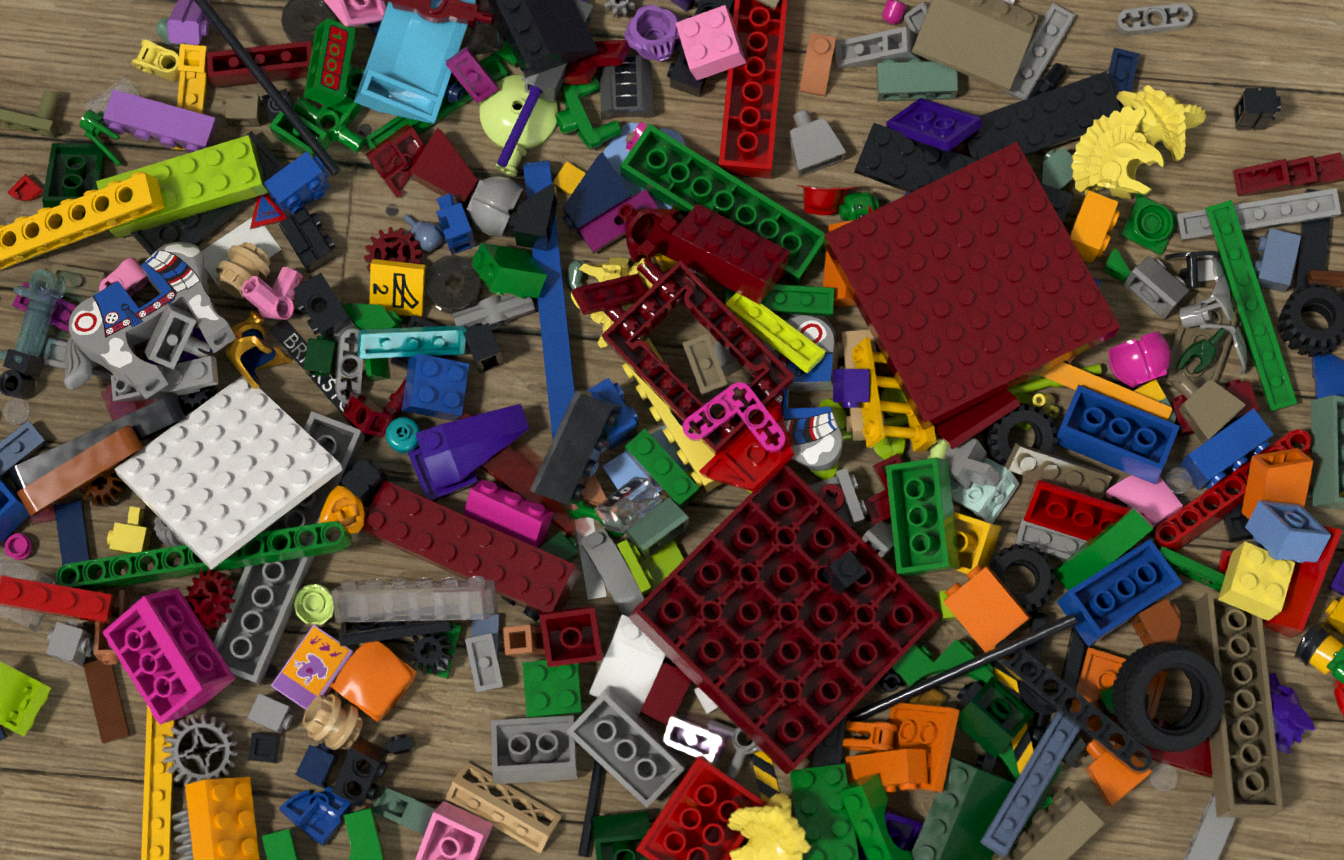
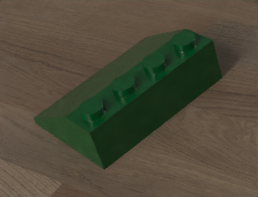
[911,756,1015,860]

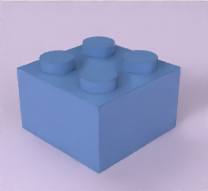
[1245,500,1331,563]

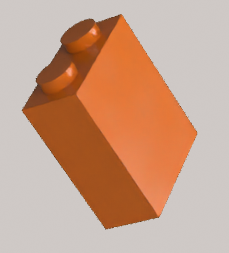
[1241,448,1313,519]
[943,564,1030,653]

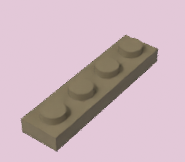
[1005,442,1112,500]

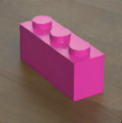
[463,480,553,548]

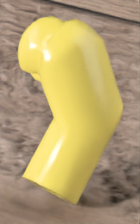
[1032,393,1060,420]

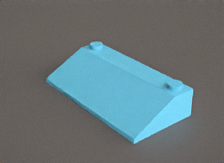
[354,0,476,124]

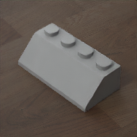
[566,687,688,808]

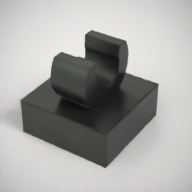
[1062,736,1088,768]

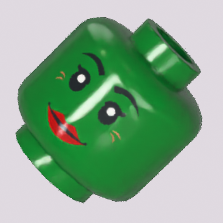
[839,191,879,221]

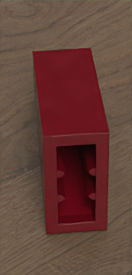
[410,128,478,210]

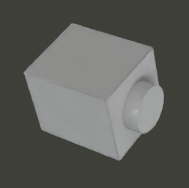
[247,693,294,734]

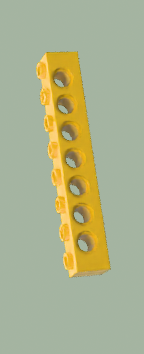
[0,172,165,270]

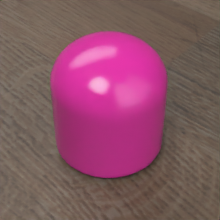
[882,0,907,25]

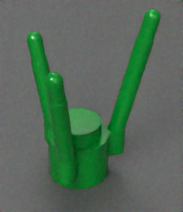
[79,109,121,166]

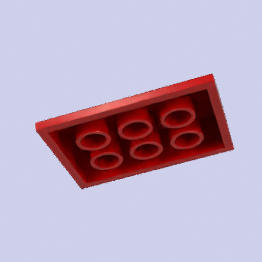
[635,756,767,860]

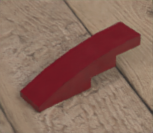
[1233,152,1344,197]

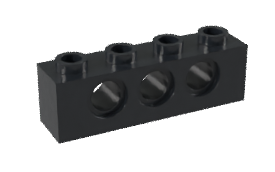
[667,0,735,97]

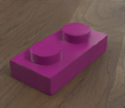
[446,47,499,103]

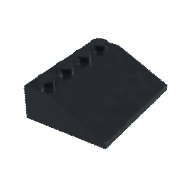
[488,0,598,78]

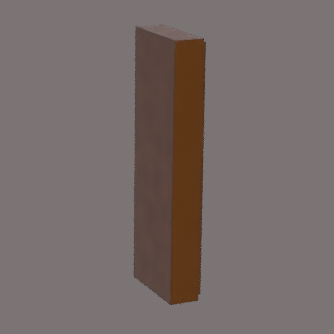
[83,660,130,744]

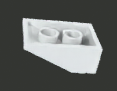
[589,615,665,714]

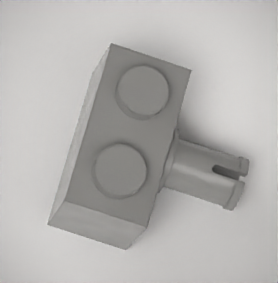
[144,303,210,370]

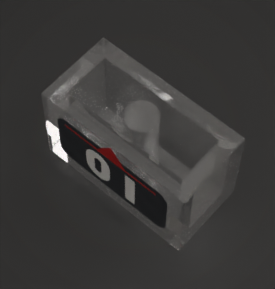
[594,477,663,533]

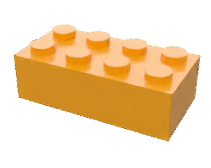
[185,777,260,860]

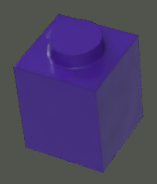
[833,369,869,408]

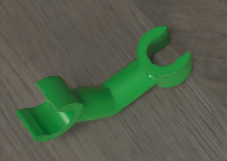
[567,501,627,539]

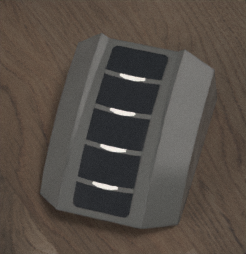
[600,55,654,120]

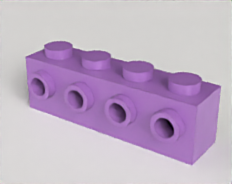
[103,89,218,153]

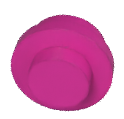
[5,533,33,561]

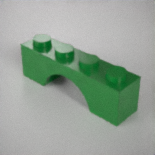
[839,774,913,860]

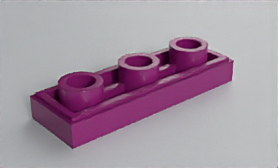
[579,189,659,254]

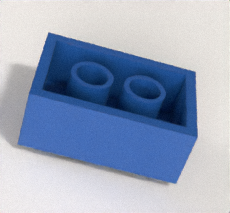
[1179,409,1274,491]

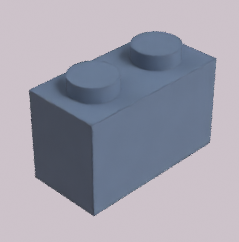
[1253,228,1301,292]

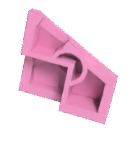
[1105,475,1183,527]

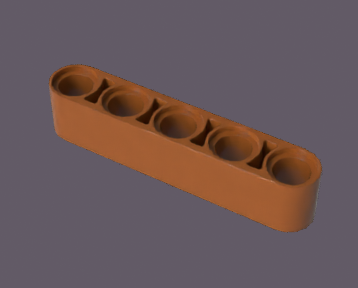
[17,425,144,517]

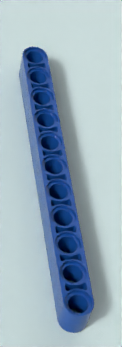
[523,160,575,439]

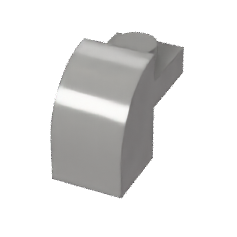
[945,438,1000,489]

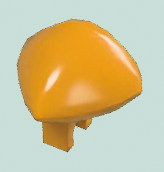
[319,486,364,534]

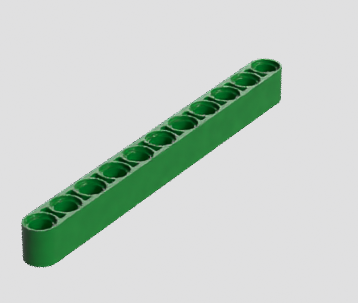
[56,521,352,591]

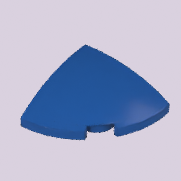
[1312,353,1344,399]
[279,787,354,847]

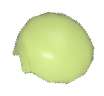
[293,584,336,625]

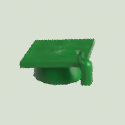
[1119,193,1178,256]

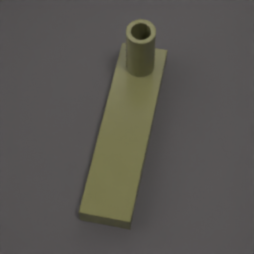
[0,90,60,139]

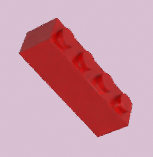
[0,575,116,625]

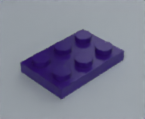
[886,98,982,152]

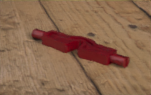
[382,0,494,26]

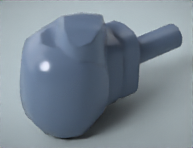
[404,214,443,252]

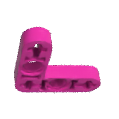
[683,382,785,452]

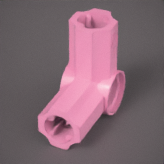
[241,267,303,320]

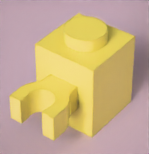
[107,506,152,555]

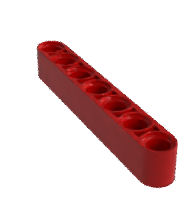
[1155,429,1311,552]

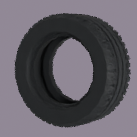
[1112,642,1226,752]

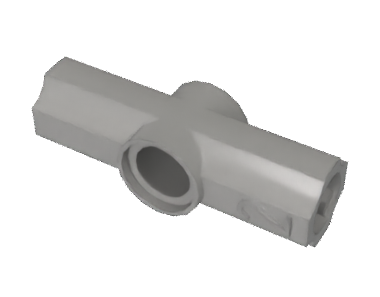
[452,294,535,332]

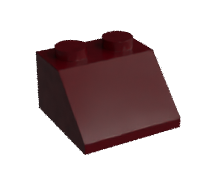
[539,606,603,667]

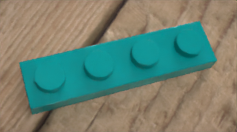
[357,325,466,359]

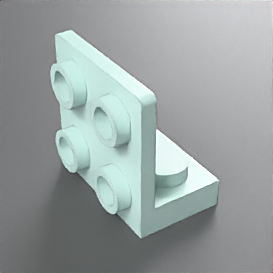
[950,457,1020,524]

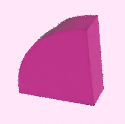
[626,122,647,152]

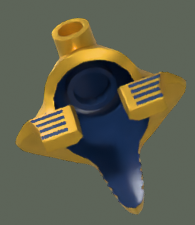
[225,310,293,389]

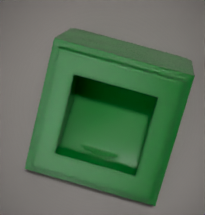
[1102,248,1131,283]
[364,358,390,382]

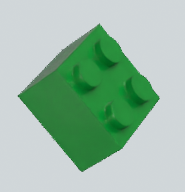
[522,660,583,718]

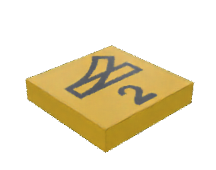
[369,259,426,317]

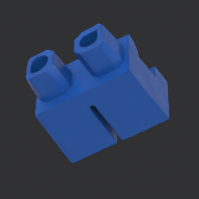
[436,193,476,256]

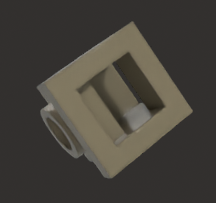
[221,93,262,127]

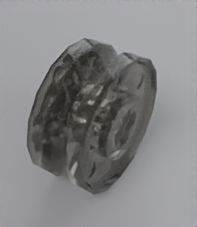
[281,0,338,44]
[425,255,483,315]

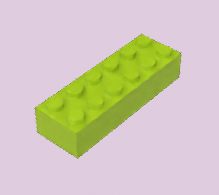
[96,135,269,238]

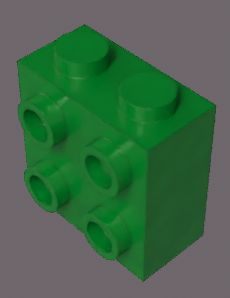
[472,243,547,299]

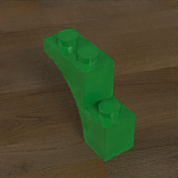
[889,639,996,688]

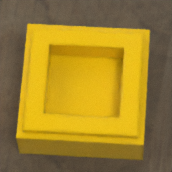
[552,162,586,196]

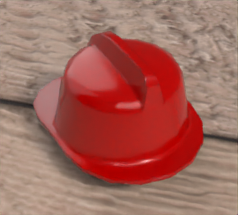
[797,185,861,216]

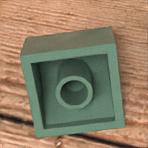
[625,498,689,560]

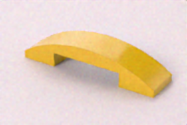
[171,44,208,150]

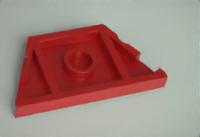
[699,399,795,493]

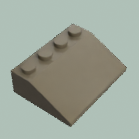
[911,0,1039,92]

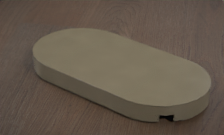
[1166,293,1237,392]

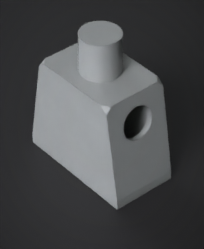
[789,110,846,178]

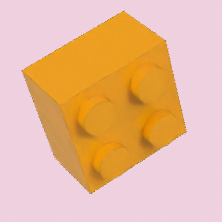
[1069,190,1120,264]

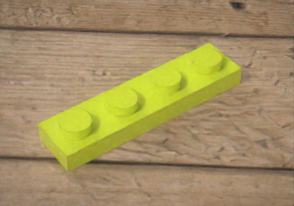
[724,293,825,373]

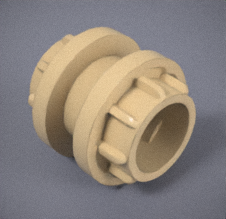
[216,242,271,299]
[303,694,363,750]

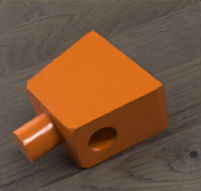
[1085,740,1152,807]

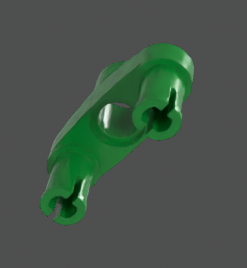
[555,75,622,150]

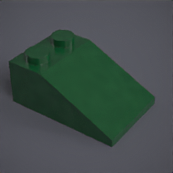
[42,143,105,222]

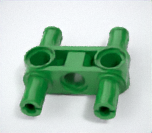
[293,67,366,153]

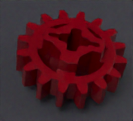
[364,227,423,272]
[184,569,236,630]

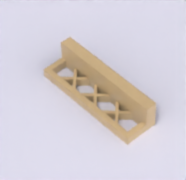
[445,762,562,854]

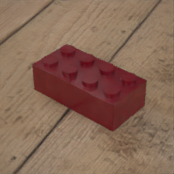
[666,204,791,305]

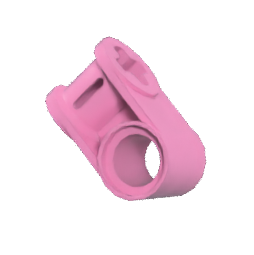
[99,257,150,297]

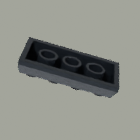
[530,391,622,505]

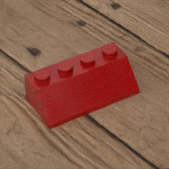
[1023,480,1144,554]
[1262,526,1342,638]

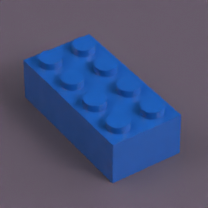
[1055,385,1180,485]
[1057,539,1183,647]

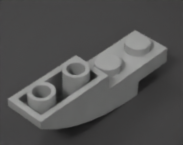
[111,356,218,402]

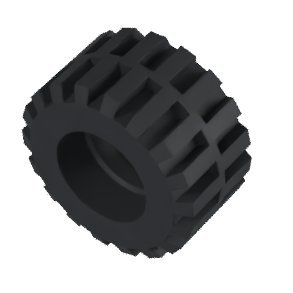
[1278,283,1344,357]
[985,403,1058,467]
[989,544,1056,614]

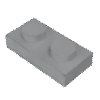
[465,633,504,694]

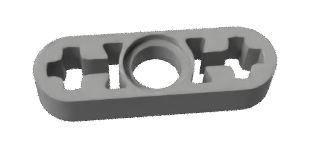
[1116,3,1193,36]
[335,325,363,404]

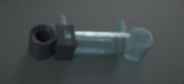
[0,270,67,400]

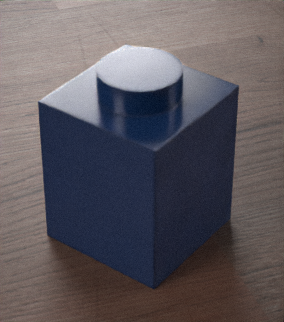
[295,743,338,789]

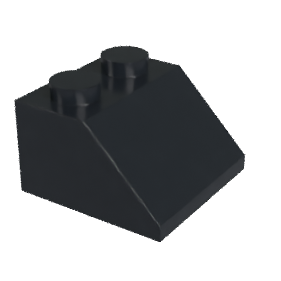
[510,184,558,251]

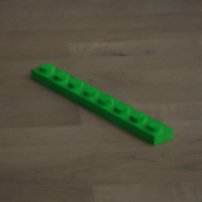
[1205,200,1297,412]

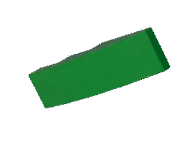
[1053,507,1153,591]

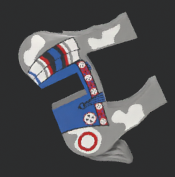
[64,242,236,400]
[714,314,843,471]

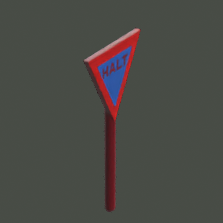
[250,194,287,229]

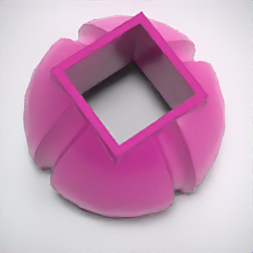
[1108,331,1171,389]

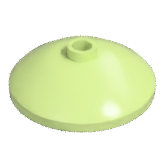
[480,75,558,150]

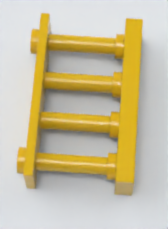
[852,337,936,453]

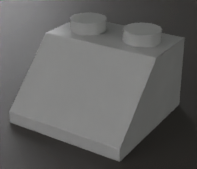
[1124,256,1189,320]

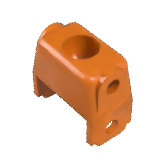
[330,641,417,723]

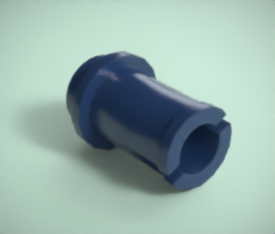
[443,82,463,103]

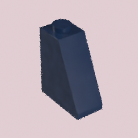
[562,152,631,235]

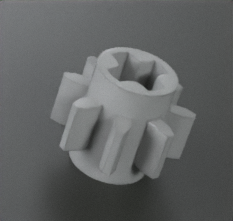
[604,0,635,18]

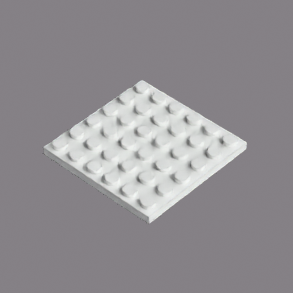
[115,376,342,570]

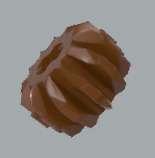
[79,467,125,507]

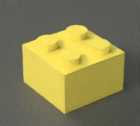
[1218,541,1295,621]

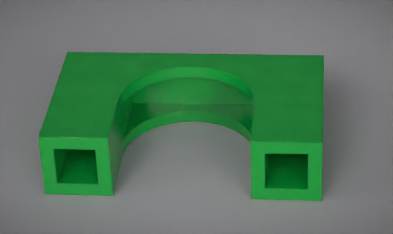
[262,807,386,860]

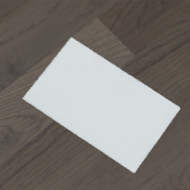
[201,218,282,291]

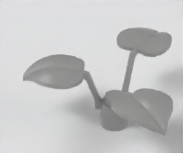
[1180,257,1248,375]

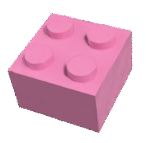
[676,5,746,80]

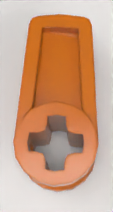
[842,721,898,753]

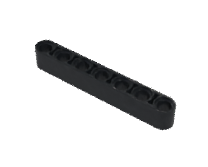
[8,394,187,491]
[995,639,1152,774]

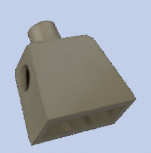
[1177,377,1246,444]

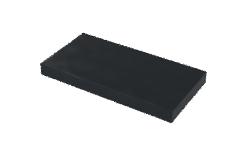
[339,603,452,646]

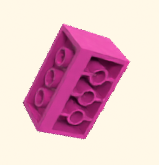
[102,587,235,725]

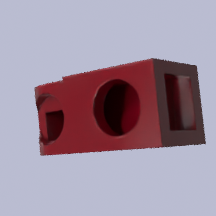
[343,393,393,437]

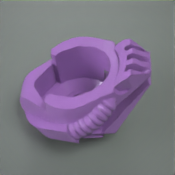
[624,4,682,61]

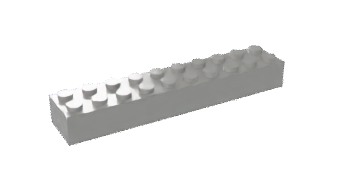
[213,411,365,686]

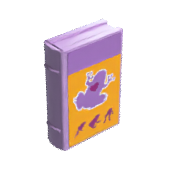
[271,625,355,710]

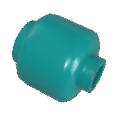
[386,417,420,455]

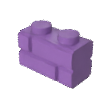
[167,0,212,45]

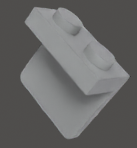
[809,468,867,528]

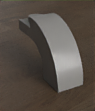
[580,527,644,617]

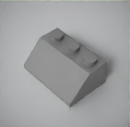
[491,715,577,784]

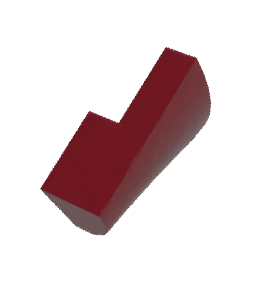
[365,124,425,198]

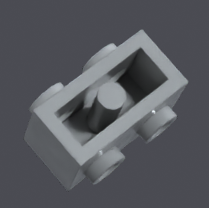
[46,620,95,668]

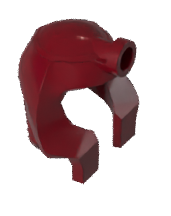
[618,203,679,262]

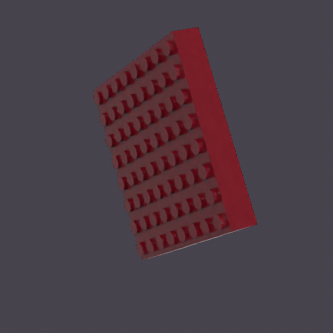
[824,142,1120,430]
[628,464,940,775]

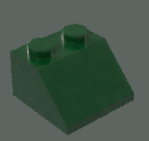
[957,676,1034,758]
[593,811,650,860]

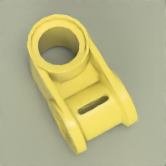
[131,40,180,81]

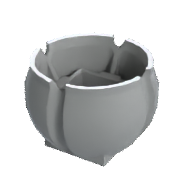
[467,176,524,238]

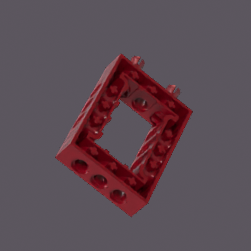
[601,257,795,455]

